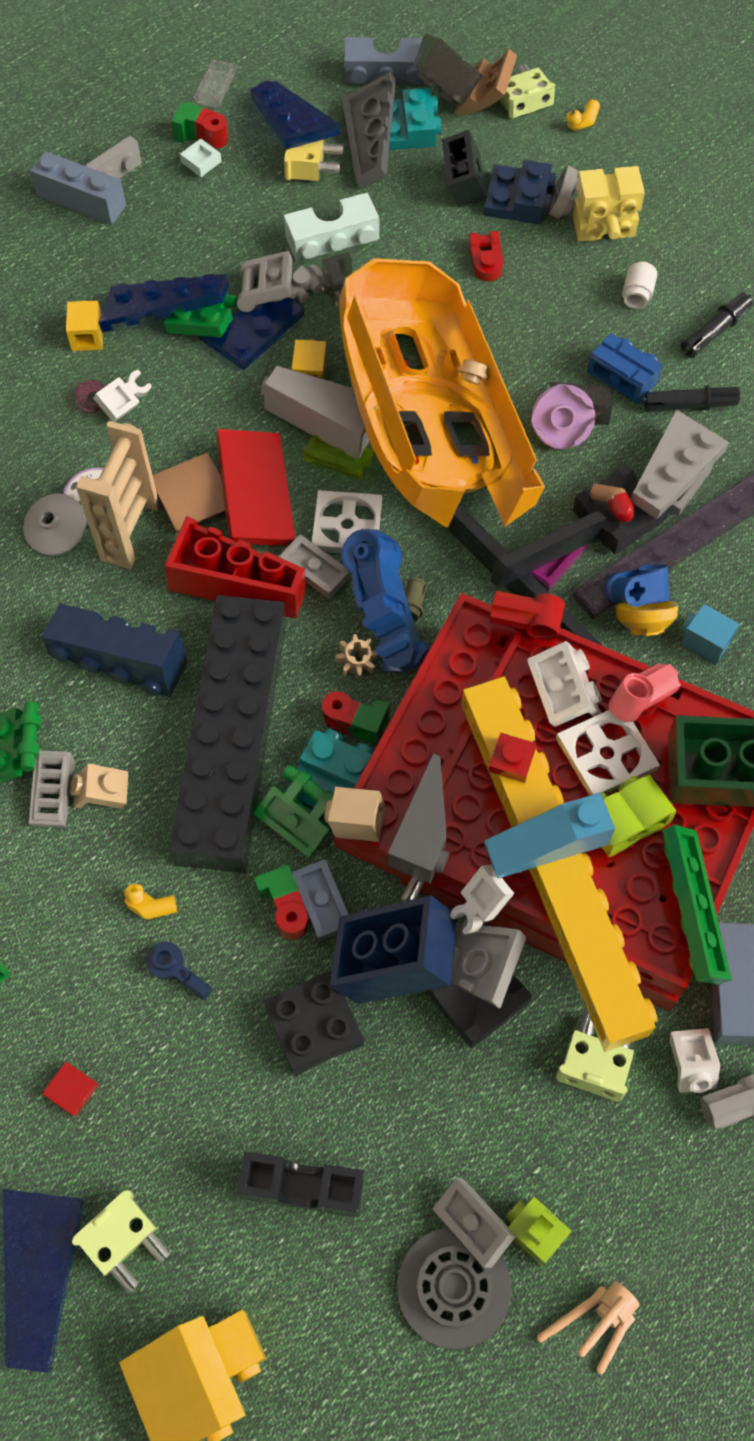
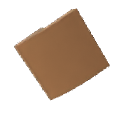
[454,49,517,116]
[153,453,226,533]

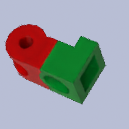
[171,102,229,149]
[322,691,390,746]
[254,864,309,940]

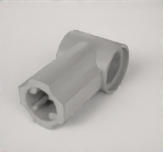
[700,1074,754,1131]

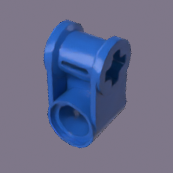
[604,564,670,607]

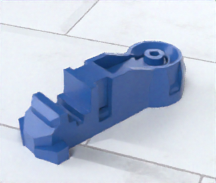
[341,529,430,673]

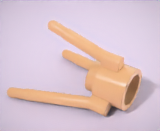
[537,1281,639,1374]

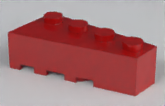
[165,516,306,619]

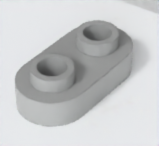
[547,165,578,219]

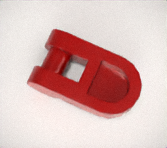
[468,231,503,282]

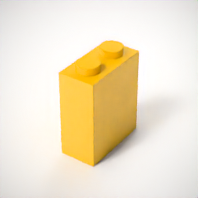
[119,1316,246,1441]

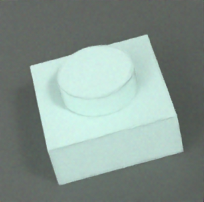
[180,139,222,177]

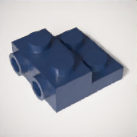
[484,160,556,224]

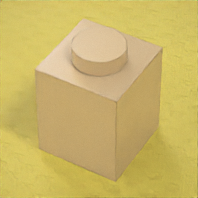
[325,787,386,842]

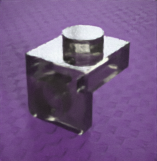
[321,252,352,306]

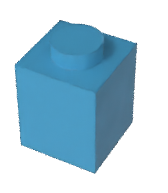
[681,604,740,665]

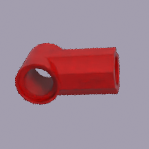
[489,591,565,641]

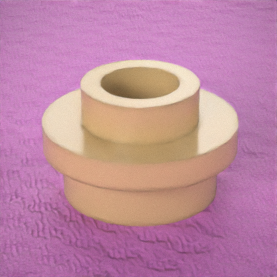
[457,359,488,385]

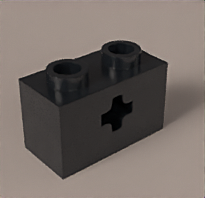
[442,130,486,207]

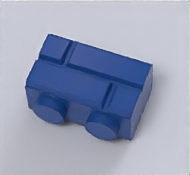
[587,333,663,404]

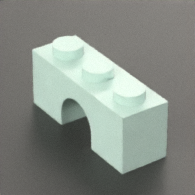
[284,193,379,262]

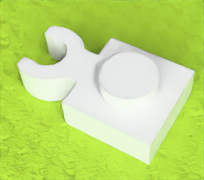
[93,370,151,422]
[450,864,514,935]

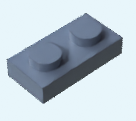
[292,859,348,942]

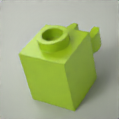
[506,1197,572,1266]

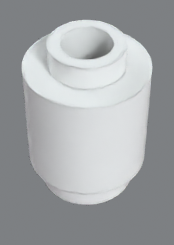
[622,262,658,309]

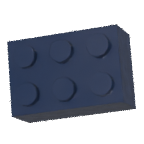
[330,895,457,1004]

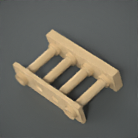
[76,421,160,569]

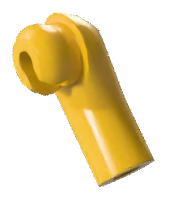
[566,99,600,131]
[124,884,178,920]

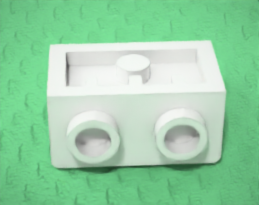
[527,641,602,727]

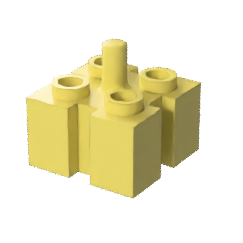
[572,166,645,242]

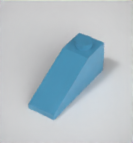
[484,792,615,879]

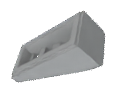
[29,750,76,828]

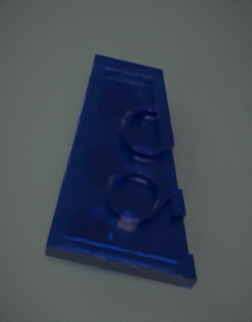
[199,297,304,370]

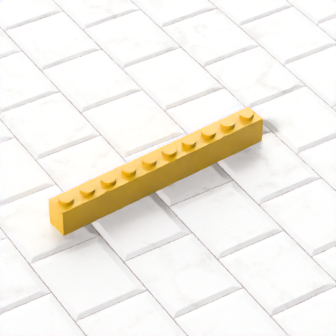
[461,677,657,1052]

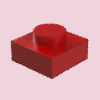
[488,732,537,783]

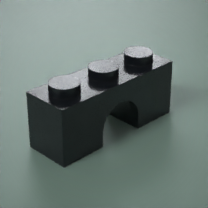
[237,1151,365,1218]

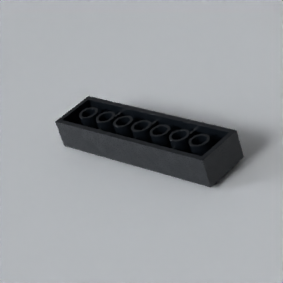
[169,595,287,874]

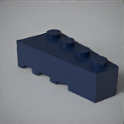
[41,603,187,697]

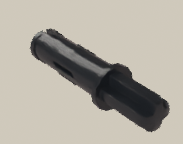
[680,292,753,358]
[644,385,740,412]

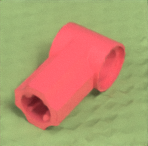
[608,663,681,722]

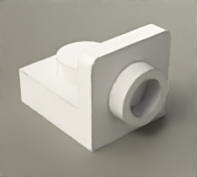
[670,1028,720,1093]

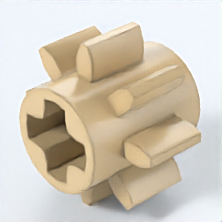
[335,634,378,680]

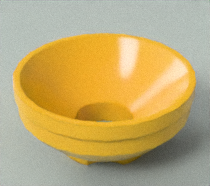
[615,601,678,636]

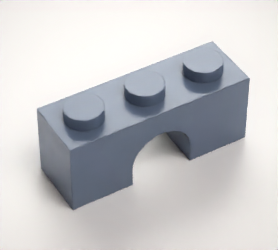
[344,37,428,85]

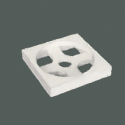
[312,490,382,554]
[556,710,660,796]

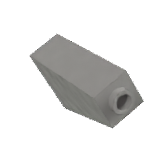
[261,366,378,459]

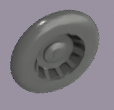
[397,1227,511,1349]

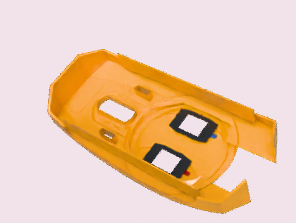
[339,258,545,528]

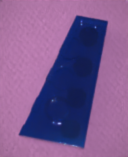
[250,81,340,150]
[98,274,229,333]
[3,1189,84,1373]

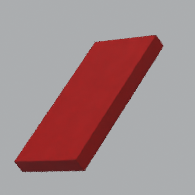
[216,429,296,546]

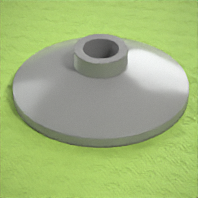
[23,493,86,556]

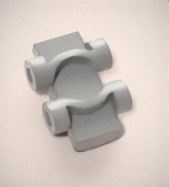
[288,264,324,303]

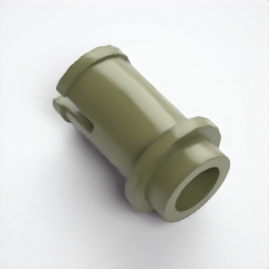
[405,578,428,622]

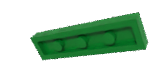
[662,825,732,985]

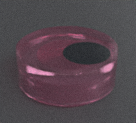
[75,380,105,412]

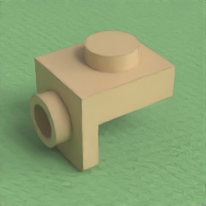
[70,764,128,809]

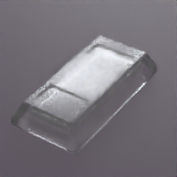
[193,59,239,108]

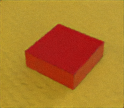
[42,1061,99,1117]

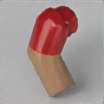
[591,484,635,523]

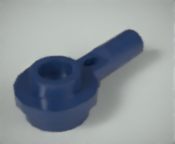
[146,942,212,1000]

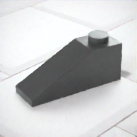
[388,754,450,883]

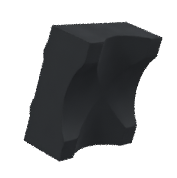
[573,463,668,555]
[263,970,364,1077]
[425,975,532,1049]

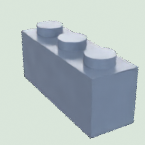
[30,151,126,225]
[710,923,754,1045]

